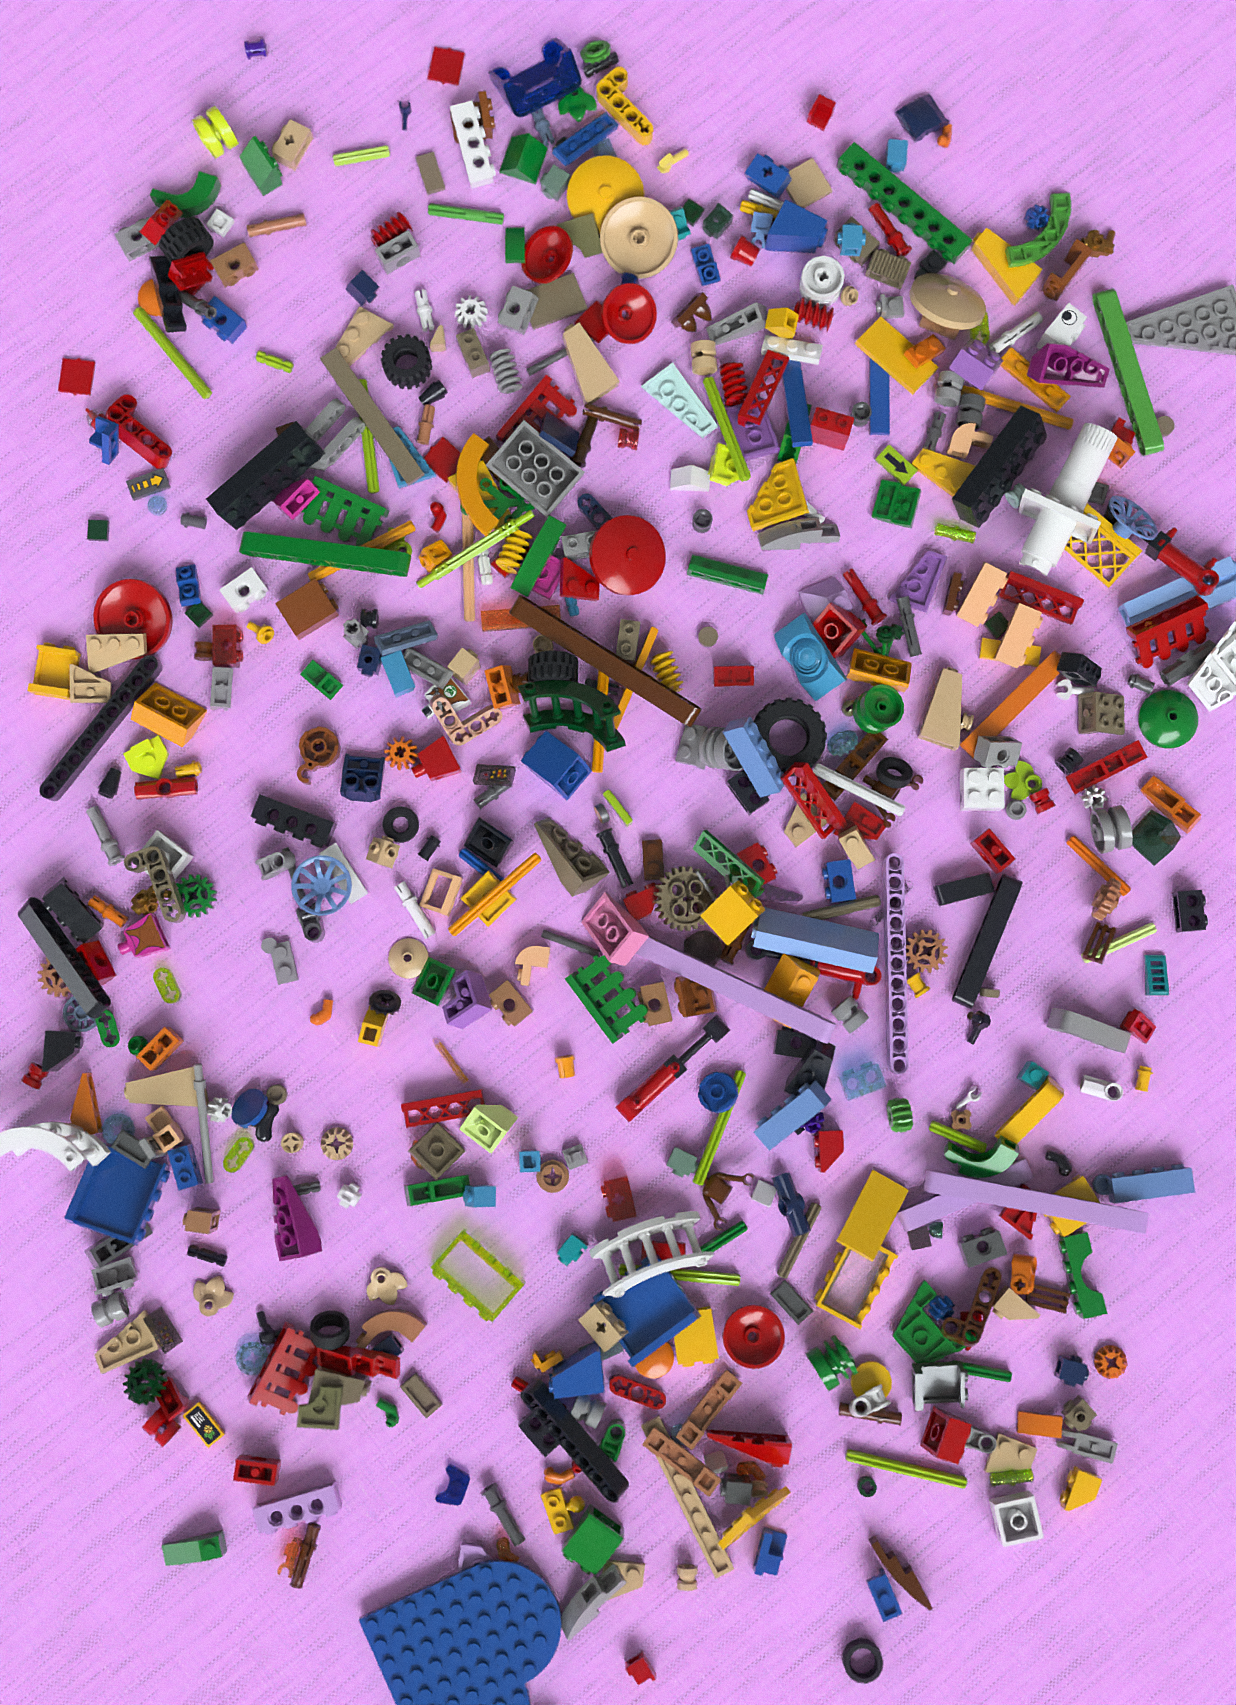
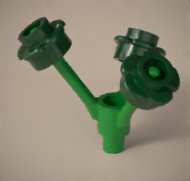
[858,617,905,657]

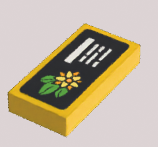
[183,1401,226,1448]

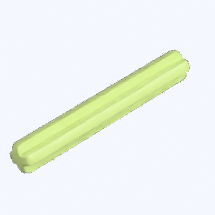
[1081,923,1157,963]

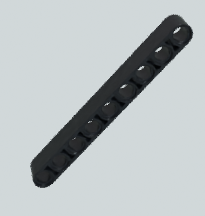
[39,655,162,801]

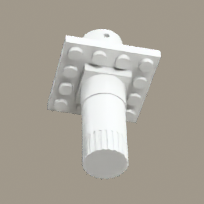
[1018,423,1117,576]

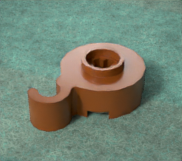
[297,726,341,785]

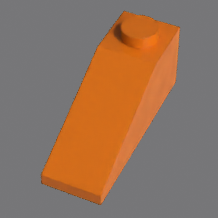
[70,1072,103,1134]

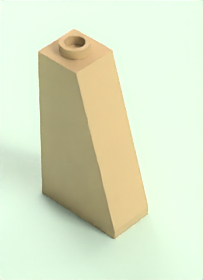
[562,323,620,405]
[918,667,962,751]
[124,1067,209,1107]

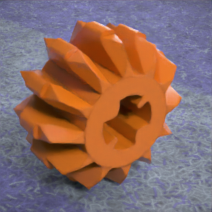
[384,736,418,771]

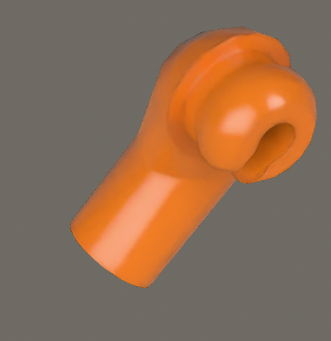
[937,124,952,148]
[310,999,334,1026]
[543,1467,575,1485]

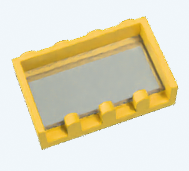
[814,1246,898,1330]

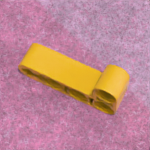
[596,67,653,146]
[994,1075,1064,1144]

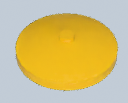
[567,156,644,234]

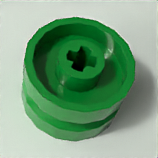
[852,684,904,734]

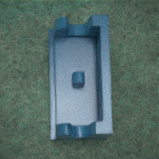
[380,650,415,698]

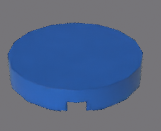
[698,1072,738,1113]
[231,1088,268,1128]

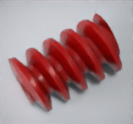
[370,211,413,248]
[793,297,834,333]
[719,362,748,407]

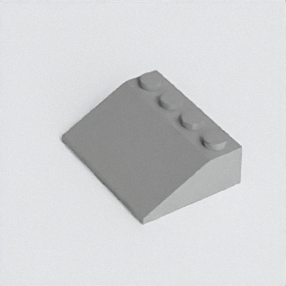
[486,420,585,518]

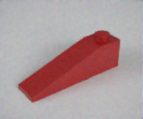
[706,1429,792,1467]

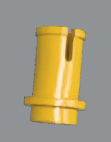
[175,760,202,778]
[1135,1065,1153,1092]

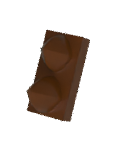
[671,292,712,332]

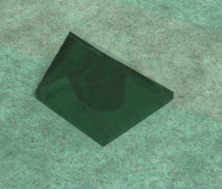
[1132,810,1181,866]

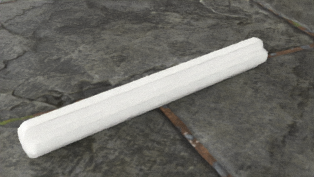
[813,763,906,816]

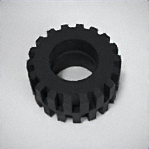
[159,217,214,263]
[381,334,432,390]
[528,650,578,683]

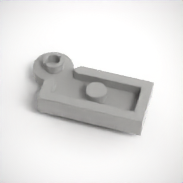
[261,938,299,985]

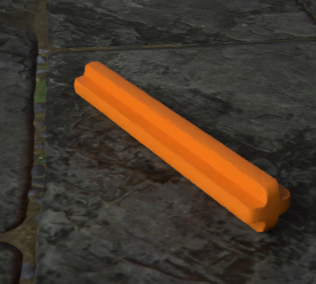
[1066,835,1131,896]

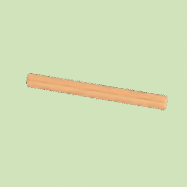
[462,513,475,622]

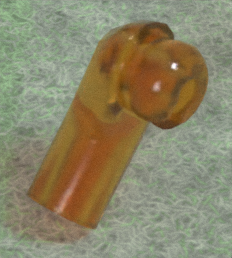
[736,1461,767,1481]

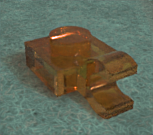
[277,1537,302,1578]

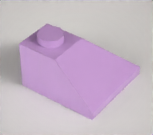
[798,577,853,623]

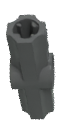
[1159,640,1216,687]

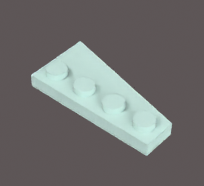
[641,363,718,439]

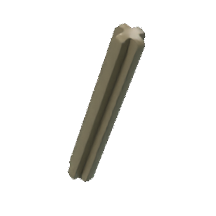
[802,895,881,920]
[777,1202,822,1279]

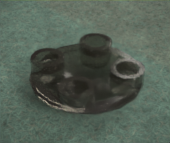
[684,931,722,966]

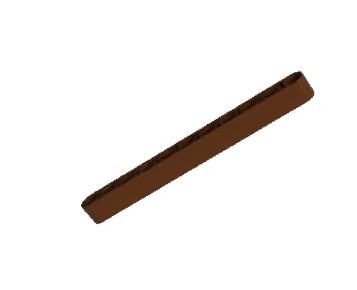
[509,595,702,727]

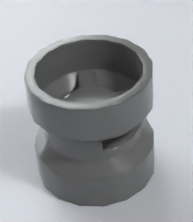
[850,402,872,427]
[692,509,713,533]

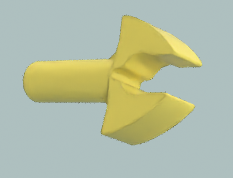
[657,149,689,173]

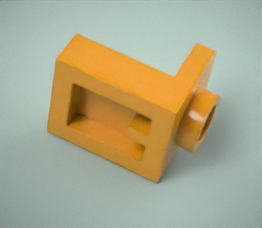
[418,539,453,573]
[531,1350,564,1373]

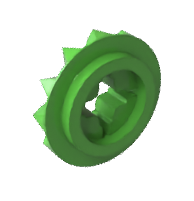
[581,40,611,64]

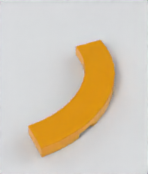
[456,433,499,537]

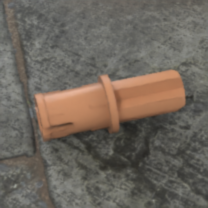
[416,404,435,445]

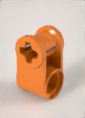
[1010,1254,1037,1295]

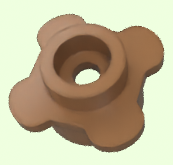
[951,1110,972,1130]

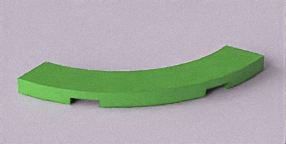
[1005,193,1071,268]

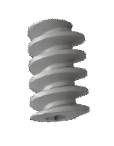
[489,349,523,394]

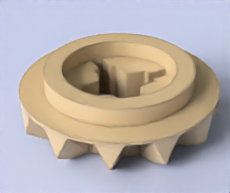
[320,1127,353,1160]

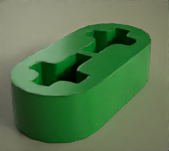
[95,1009,120,1048]

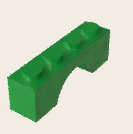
[1058,1230,1108,1319]

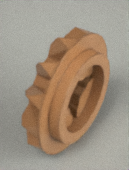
[536,1160,569,1193]

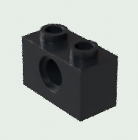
[773,1026,816,1058]

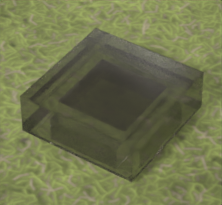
[907,1225,932,1250]

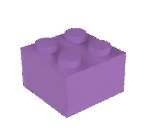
[949,338,1004,390]

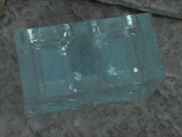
[838,1061,887,1101]

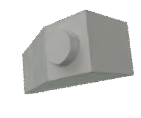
[706,302,768,346]

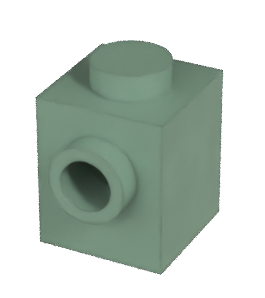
[540,165,570,202]
[666,1146,699,1178]

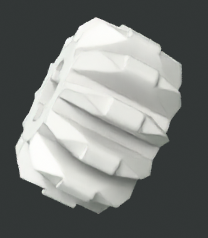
[454,295,488,329]

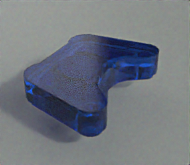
[435,1464,470,1506]

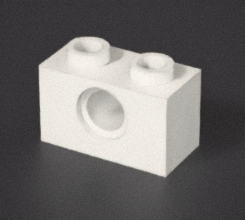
[219,567,269,613]

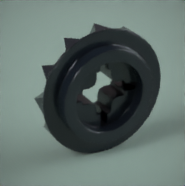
[369,990,401,1016]

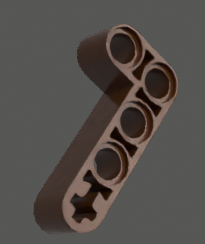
[940,1267,1002,1347]

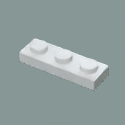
[761,335,823,365]

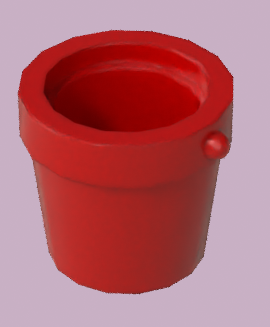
[730,235,761,267]

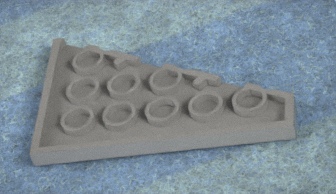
[1126,285,1236,355]

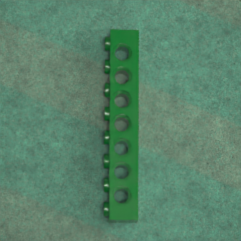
[837,142,972,265]

